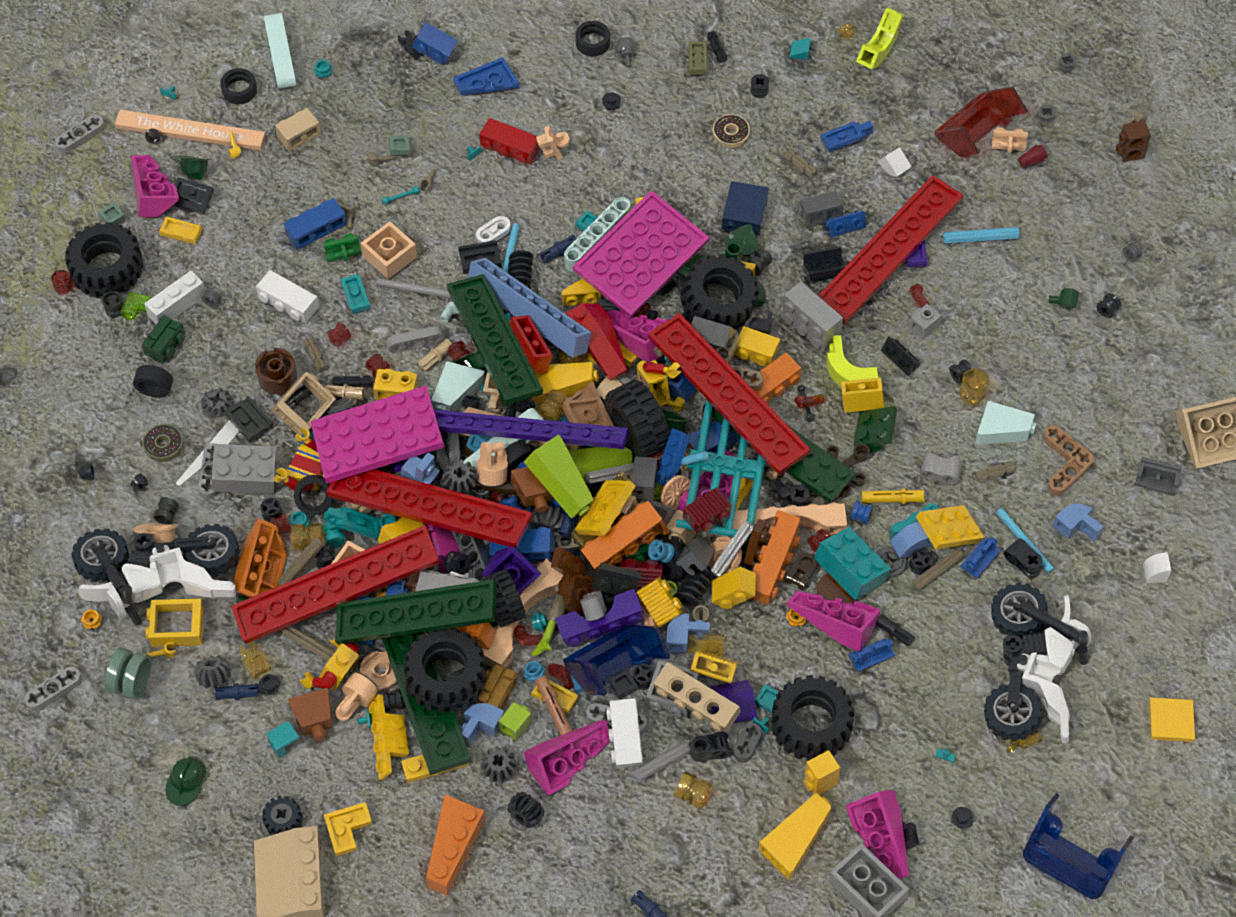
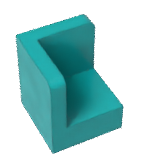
[266,721,299,759]

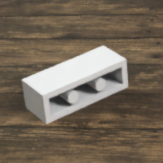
[256,270,319,324]
[144,271,205,324]
[607,698,643,768]

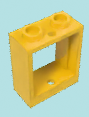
[146,599,204,647]

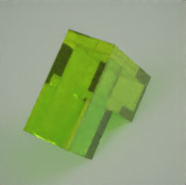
[121,291,152,320]

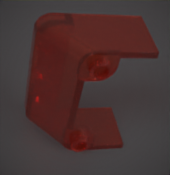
[934,86,1028,158]

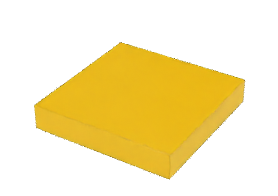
[1149,698,1195,742]

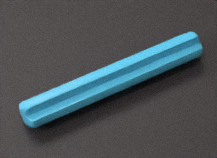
[943,227,1020,243]

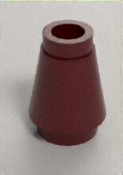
[1018,144,1048,168]

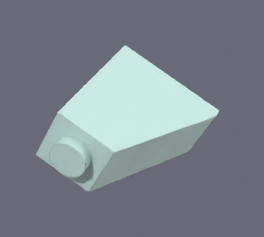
[431,361,485,412]
[975,401,1037,445]

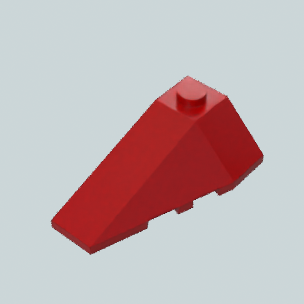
[566,303,627,381]

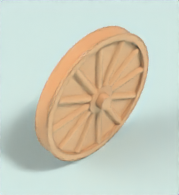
[661,475,691,510]

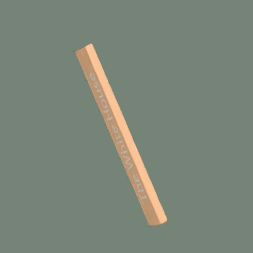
[115,110,266,151]

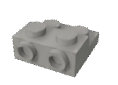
[646,660,699,717]

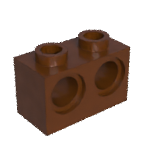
[1116,120,1151,162]

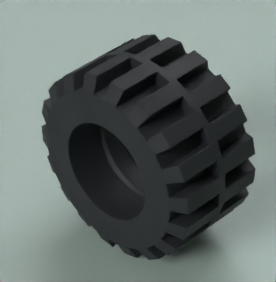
[481,569,525,628]

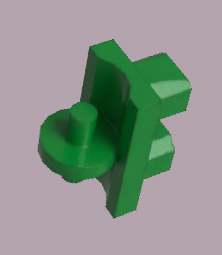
[323,233,362,262]

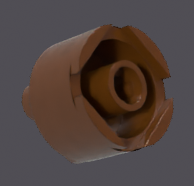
[255,348,298,396]

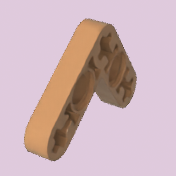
[1043,425,1094,496]

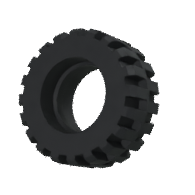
[65,222,143,298]
[681,255,759,330]
[605,380,670,459]
[404,628,486,713]
[771,675,854,761]

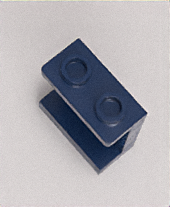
[722,181,769,235]

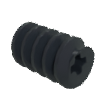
[508,250,533,289]
[674,564,715,607]

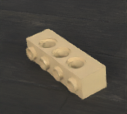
[653,662,741,733]

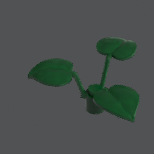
[680,224,766,307]

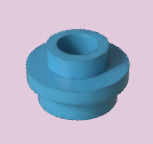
[524,661,545,682]

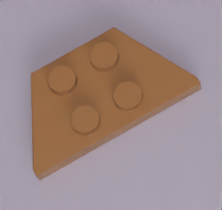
[562,382,614,427]

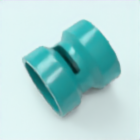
[322,522,346,548]

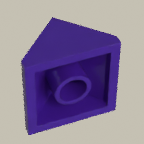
[482,546,541,595]
[709,680,757,724]

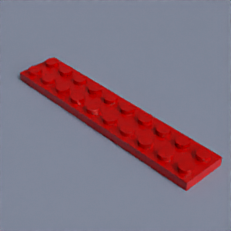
[818,175,963,325]
[648,313,811,475]
[326,469,533,549]
[231,525,440,644]

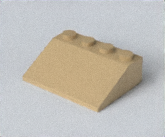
[1175,397,1236,469]
[254,826,324,917]

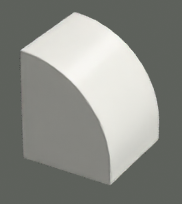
[878,147,912,177]
[1143,552,1171,583]

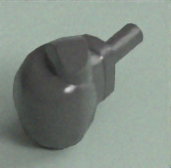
[614,37,634,67]

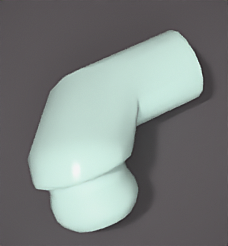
[440,301,459,322]

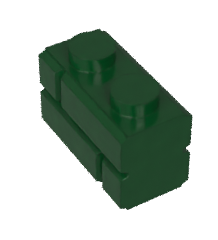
[141,315,185,363]

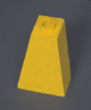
[532,362,599,404]
[759,793,831,880]

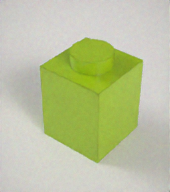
[498,702,532,741]

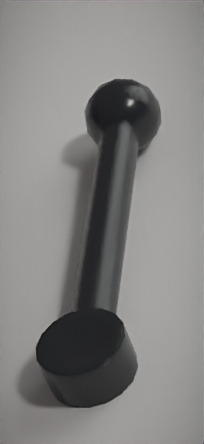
[798,385,814,422]

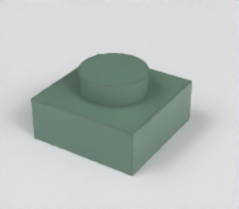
[389,136,410,155]
[98,202,126,225]

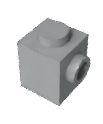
[909,304,941,340]

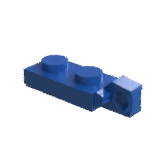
[820,121,873,152]
[656,428,691,486]

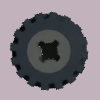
[262,796,303,835]

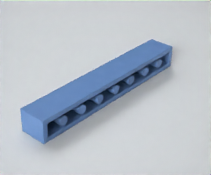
[468,258,591,358]

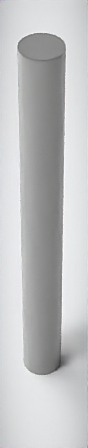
[377,278,452,299]

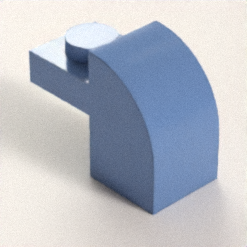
[400,453,440,484]
[1053,504,1103,542]
[890,522,934,558]
[666,614,710,653]
[461,703,505,747]

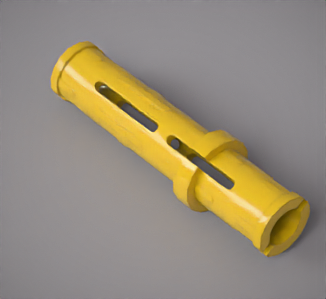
[862,488,924,505]

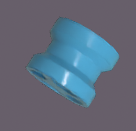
[648,540,674,563]

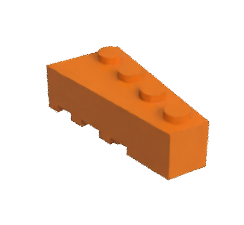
[581,501,670,572]
[750,510,801,605]
[426,794,485,896]

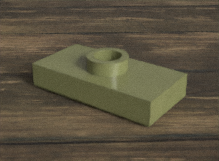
[688,41,708,75]

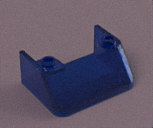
[563,624,670,696]
[1023,793,1134,899]

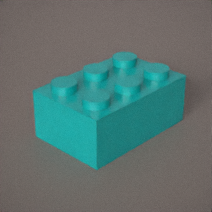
[814,526,891,600]

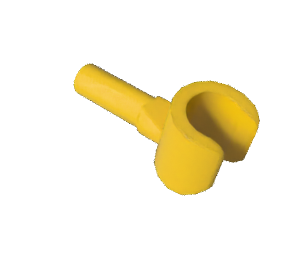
[228,131,241,159]
[146,642,176,658]

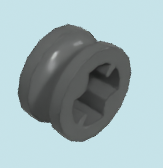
[1058,53,1076,72]
[1038,105,1056,123]
[1123,242,1142,262]
[202,288,222,307]

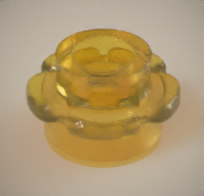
[838,22,855,39]

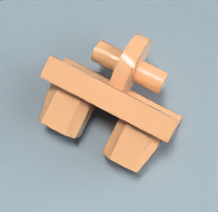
[536,126,570,160]
[991,127,1028,153]

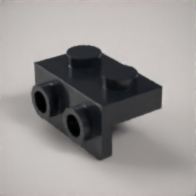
[803,246,846,281]

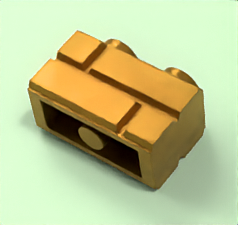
[476,664,518,710]

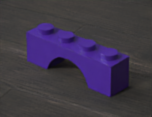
[555,589,645,648]

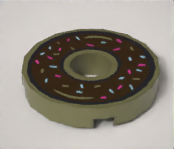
[142,424,184,462]

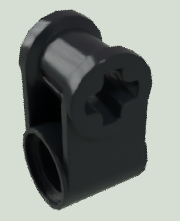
[1003,538,1042,578]
[690,731,733,762]

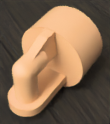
[476,442,508,487]
[335,672,379,721]

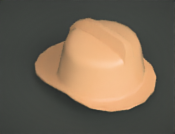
[133,523,179,543]

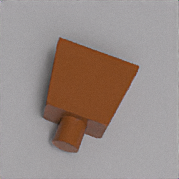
[511,467,553,513]
[288,688,333,742]

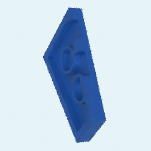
[453,57,520,95]

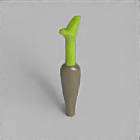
[531,594,566,657]

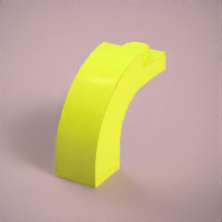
[856,7,904,69]
[826,335,878,387]

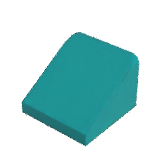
[789,38,811,60]

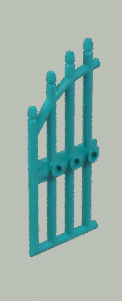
[676,399,765,540]

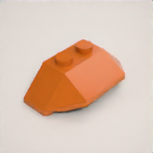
[234,518,287,597]

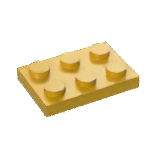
[575,480,635,536]
[916,505,985,549]

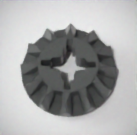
[201,387,233,417]
[326,397,358,415]
[876,546,906,577]

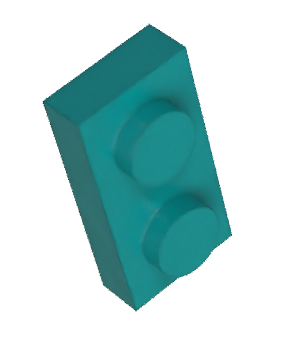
[340,274,371,314]

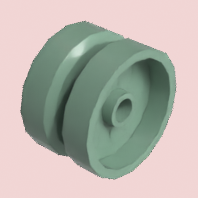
[105,647,151,700]

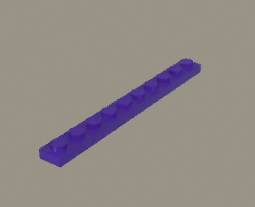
[434,410,629,449]

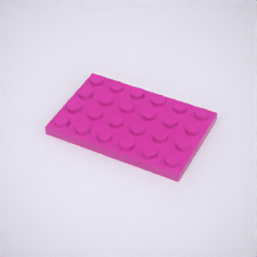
[573,190,710,318]
[310,386,444,484]

